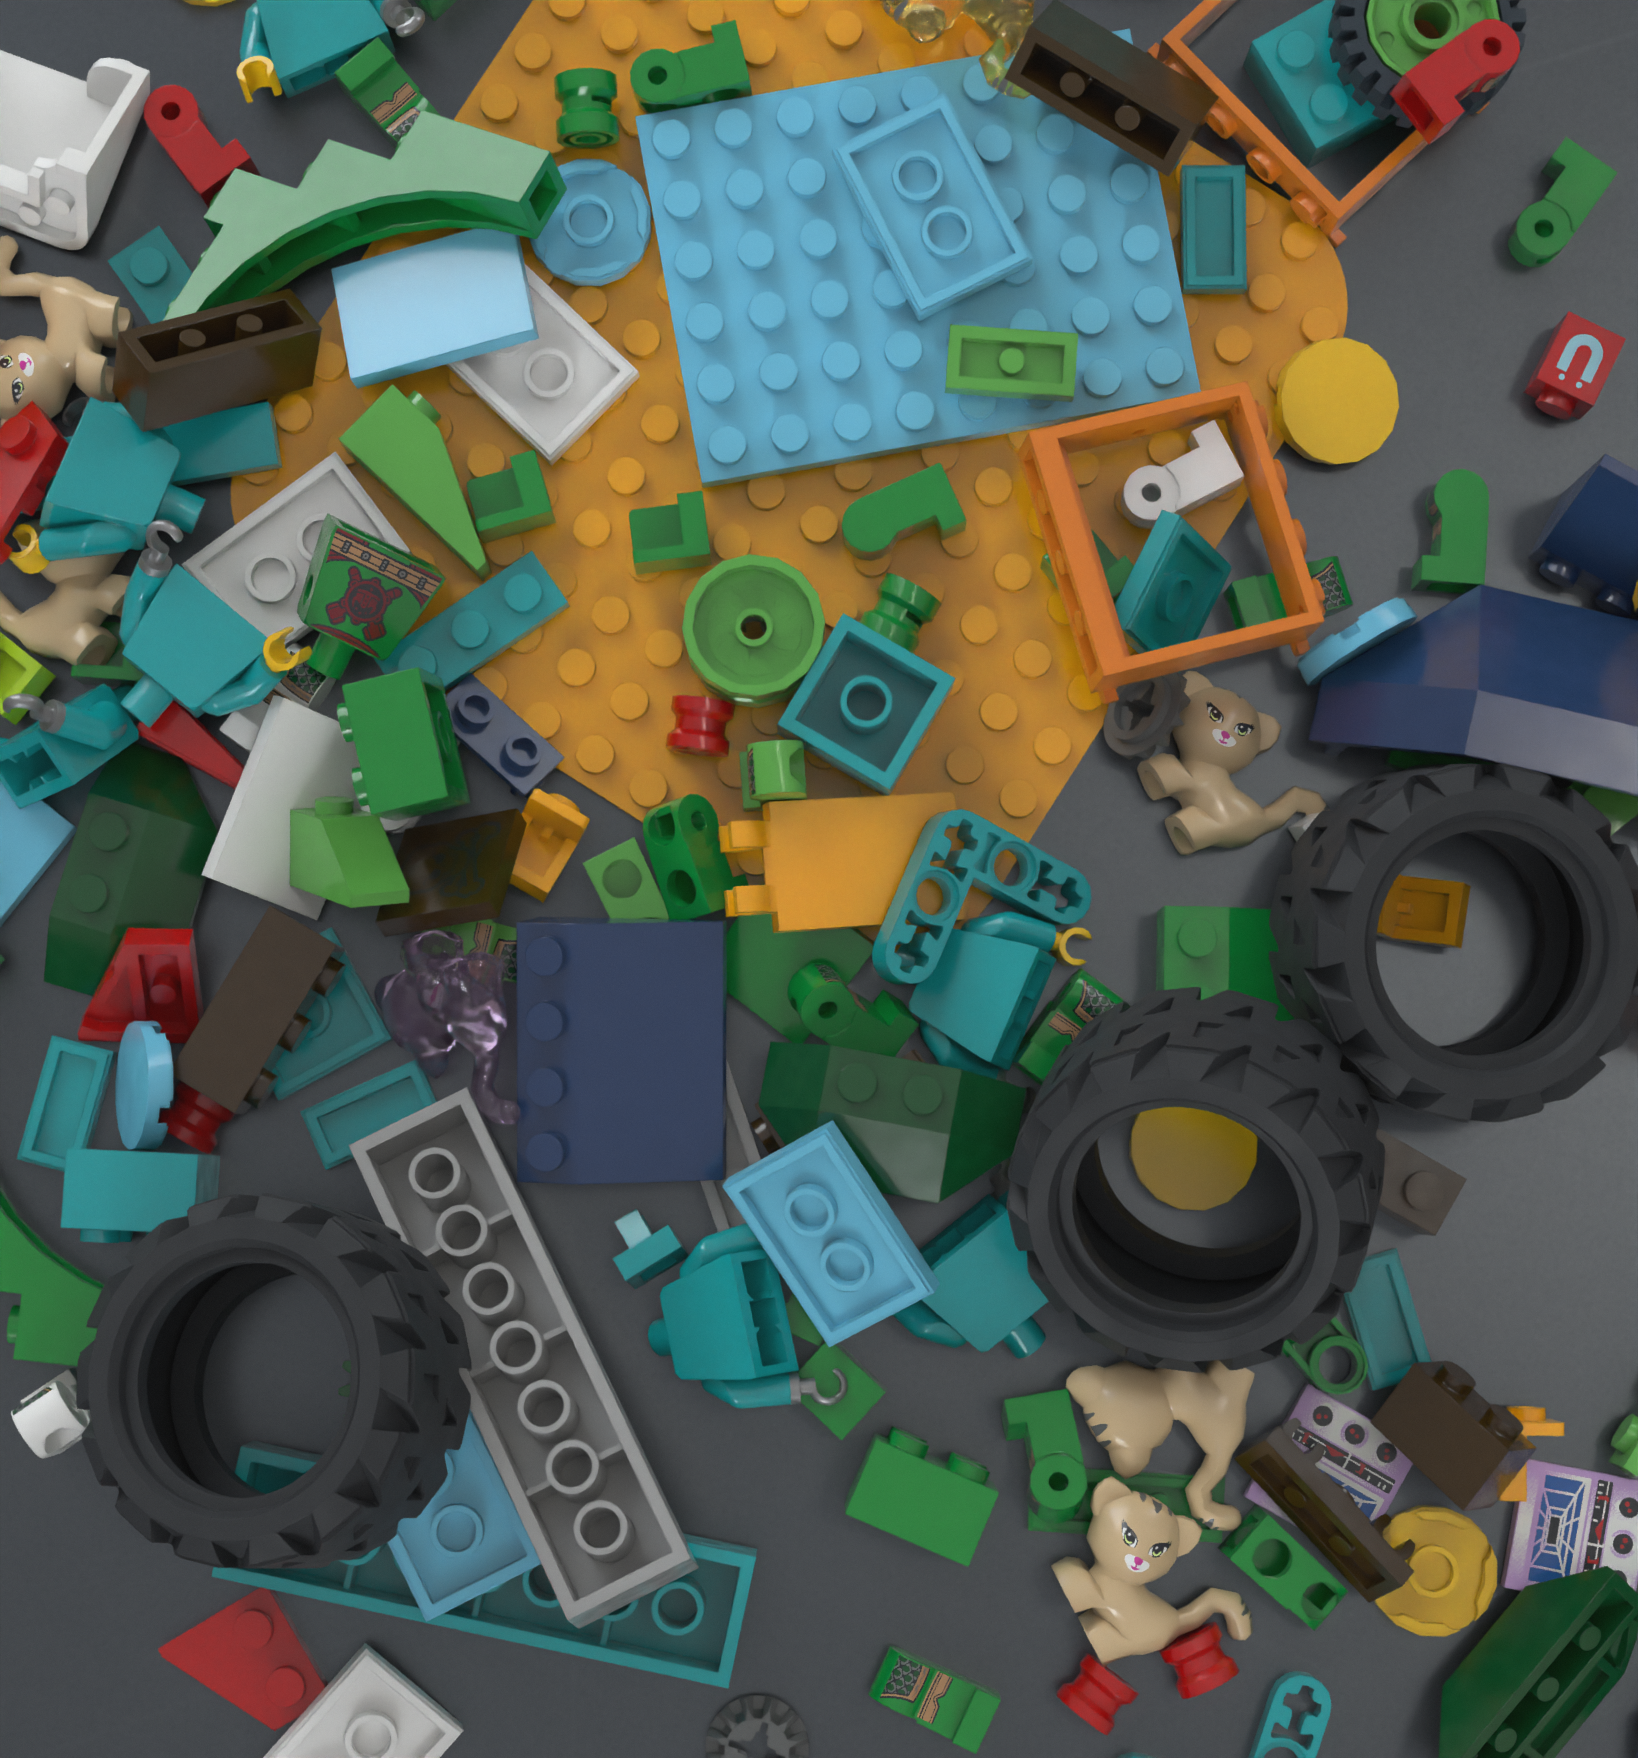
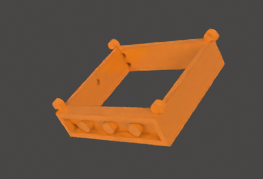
[1147,0,1490,248]
[1017,381,1326,705]

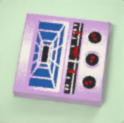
[1243,1383,1413,1527]
[1500,1459,1638,1591]

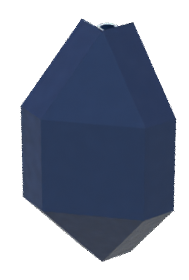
[1308,585,1638,796]

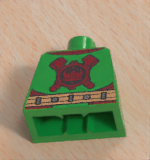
[297,513,446,680]

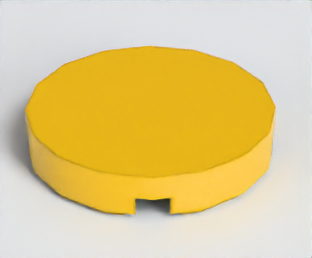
[1274,337,1399,465]
[1129,1107,1257,1211]
[1374,1505,1497,1637]

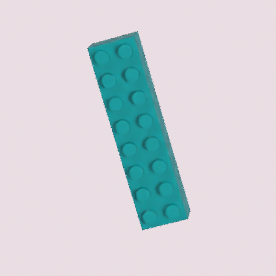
[211,1440,757,1688]

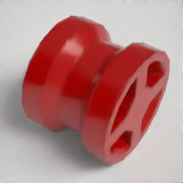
[666,695,735,757]
[157,1081,236,1155]
[1159,1622,1240,1699]
[1056,1652,1139,1736]

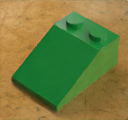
[1156,905,1295,1022]

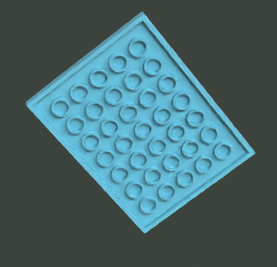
[635,29,1201,488]

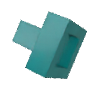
[613,1209,689,1290]

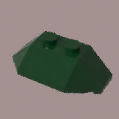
[44,743,219,996]
[758,1042,1026,1204]
[1439,1566,1638,1758]

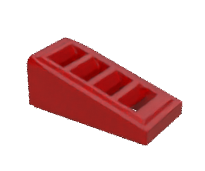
[136,700,245,790]

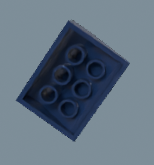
[1528,454,1638,618]
[516,917,727,1185]

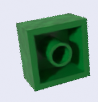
[337,667,470,821]
[844,1426,999,1567]

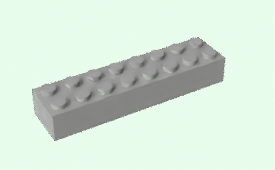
[349,1087,699,1629]

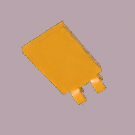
[719,792,966,933]

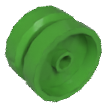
[682,554,825,708]

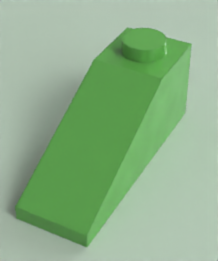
[339,384,492,581]

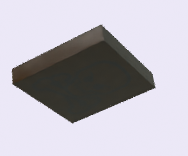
[375,808,527,937]

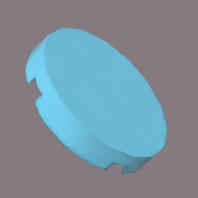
[529,159,652,286]
[1297,597,1417,686]
[115,1021,173,1151]

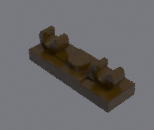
[1234,1418,1415,1603]

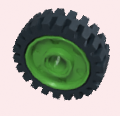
[1328,0,1527,128]

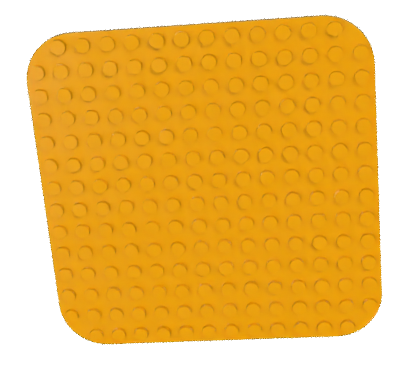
[231,0,1348,953]

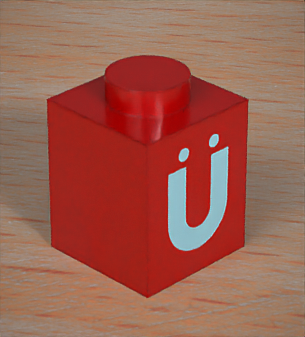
[1523,311,1626,420]

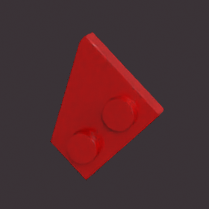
[0,401,69,565]
[78,928,204,1043]
[158,1587,329,1731]

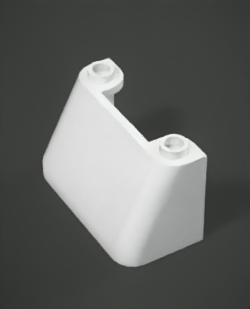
[0,50,150,250]

